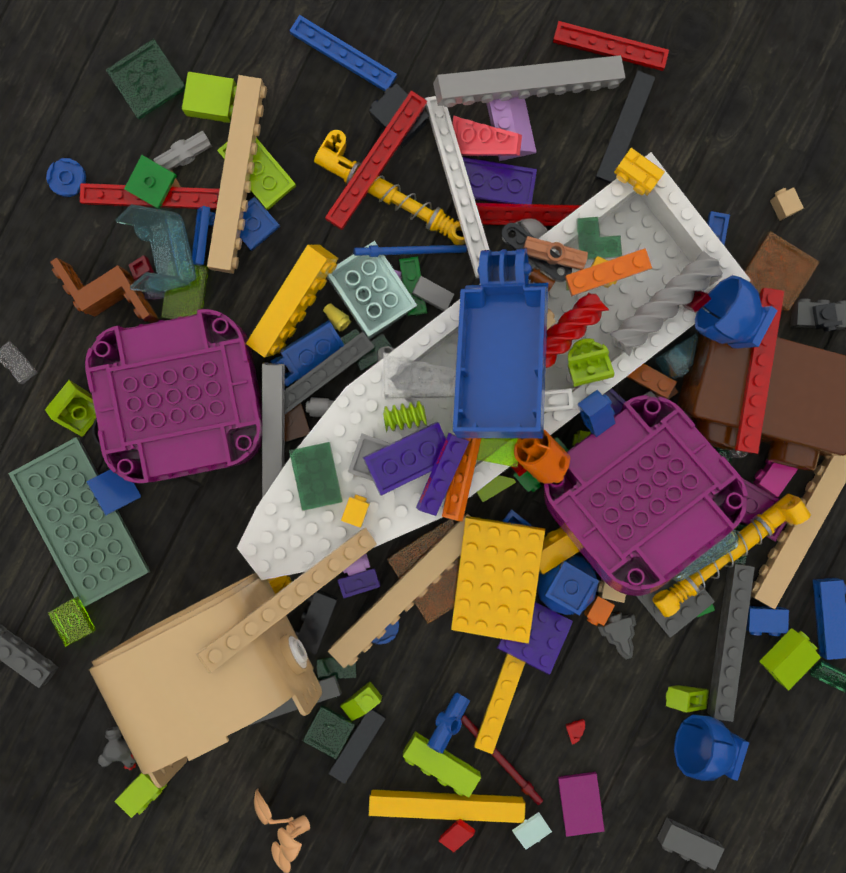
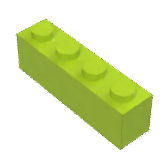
[403,731,481,798]

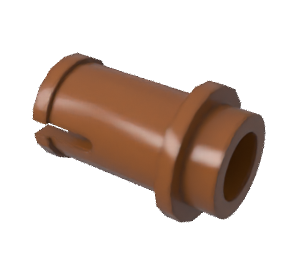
[529,268,555,292]

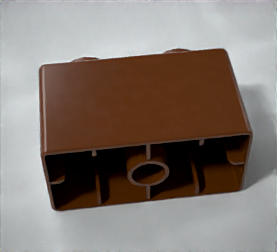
[677,331,846,471]

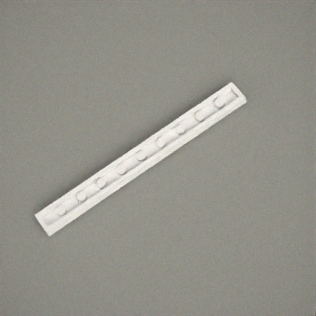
[425,96,490,278]

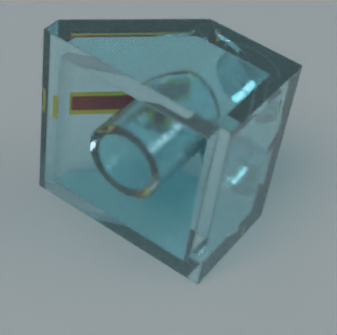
[655,334,698,379]

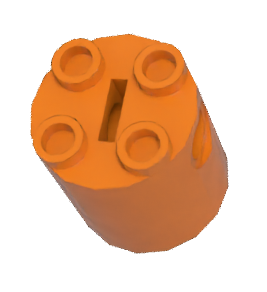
[514,430,570,484]

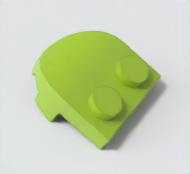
[567,338,615,387]

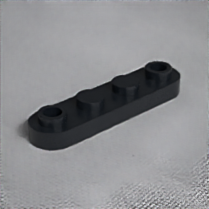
[501,223,572,282]

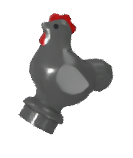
[98,726,136,770]

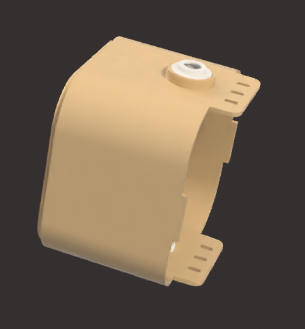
[89,573,322,788]

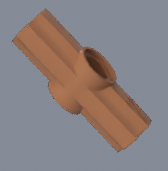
[524,236,588,270]

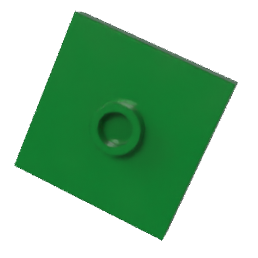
[124,155,177,209]

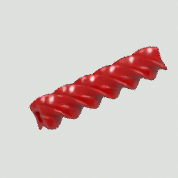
[546,292,609,368]

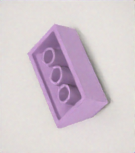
[487,97,536,161]

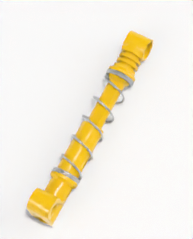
[314,130,466,245]
[652,494,811,617]

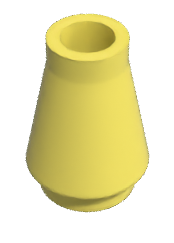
[323,303,351,331]

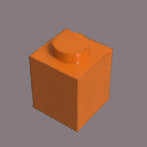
[584,594,615,626]

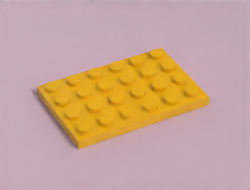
[451,516,545,644]

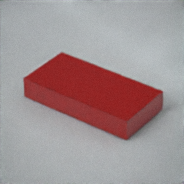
[439,819,475,852]

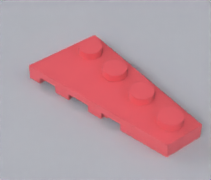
[452,116,522,156]

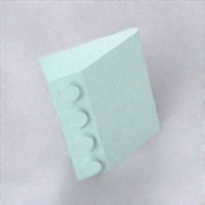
[327,241,417,340]

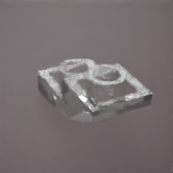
[0,341,37,384]

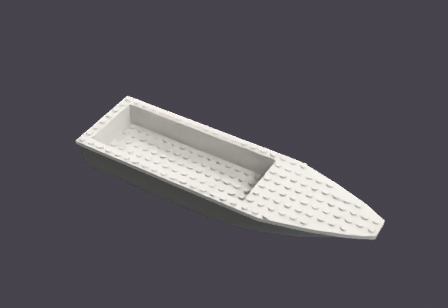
[237,152,751,580]

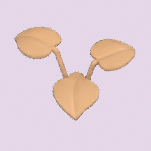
[254,789,310,873]

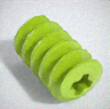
[383,401,427,432]

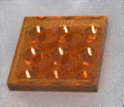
[744,232,819,311]

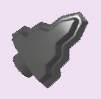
[597,612,636,660]

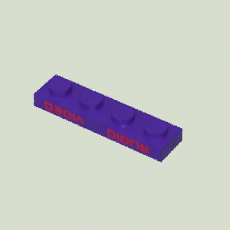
[416,433,469,516]

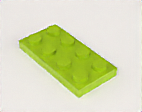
[217,138,296,210]

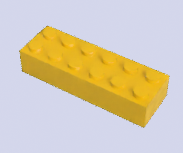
[246,245,338,358]

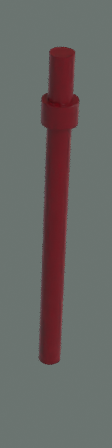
[461,714,543,805]

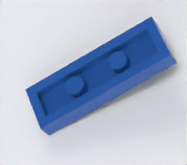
[191,206,216,266]

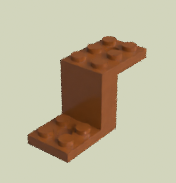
[51,258,159,323]

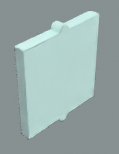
[512,812,552,849]

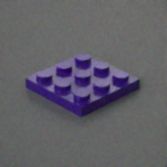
[497,602,573,675]

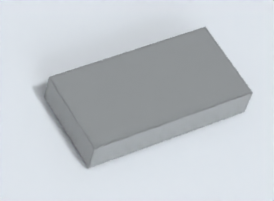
[412,276,454,311]

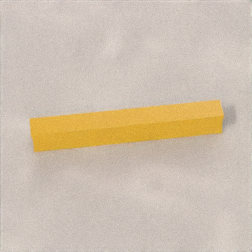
[369,790,525,823]

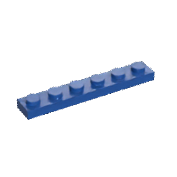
[290,15,397,91]

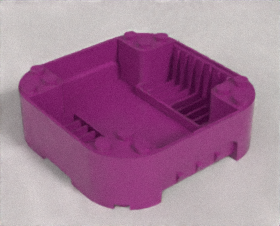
[85,309,262,483]
[544,395,748,596]

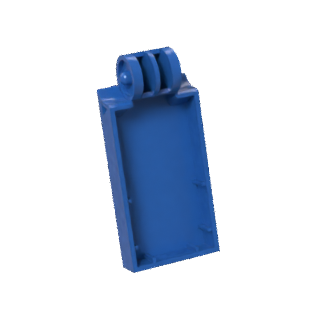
[453,248,548,438]

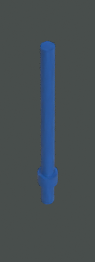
[354,245,467,257]

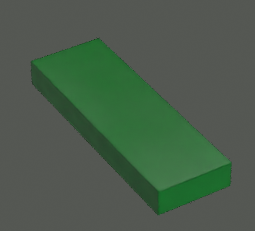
[399,256,427,317]

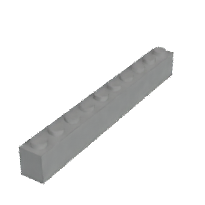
[433,56,625,107]

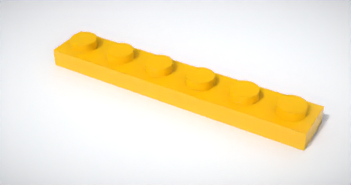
[474,654,525,754]

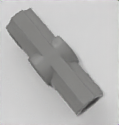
[153,131,212,171]

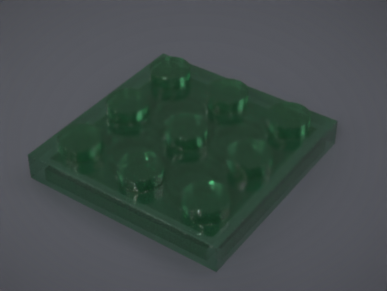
[106,39,185,120]

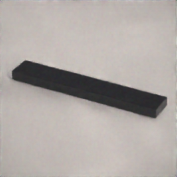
[595,71,655,183]

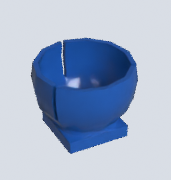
[695,275,778,349]
[537,554,599,616]
[674,715,749,781]

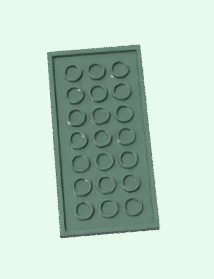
[8,437,150,609]

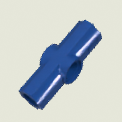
[427,693,470,754]

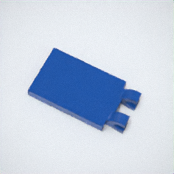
[271,320,344,386]

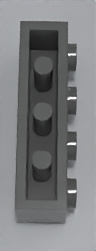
[0,624,59,688]

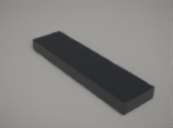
[329,709,386,784]

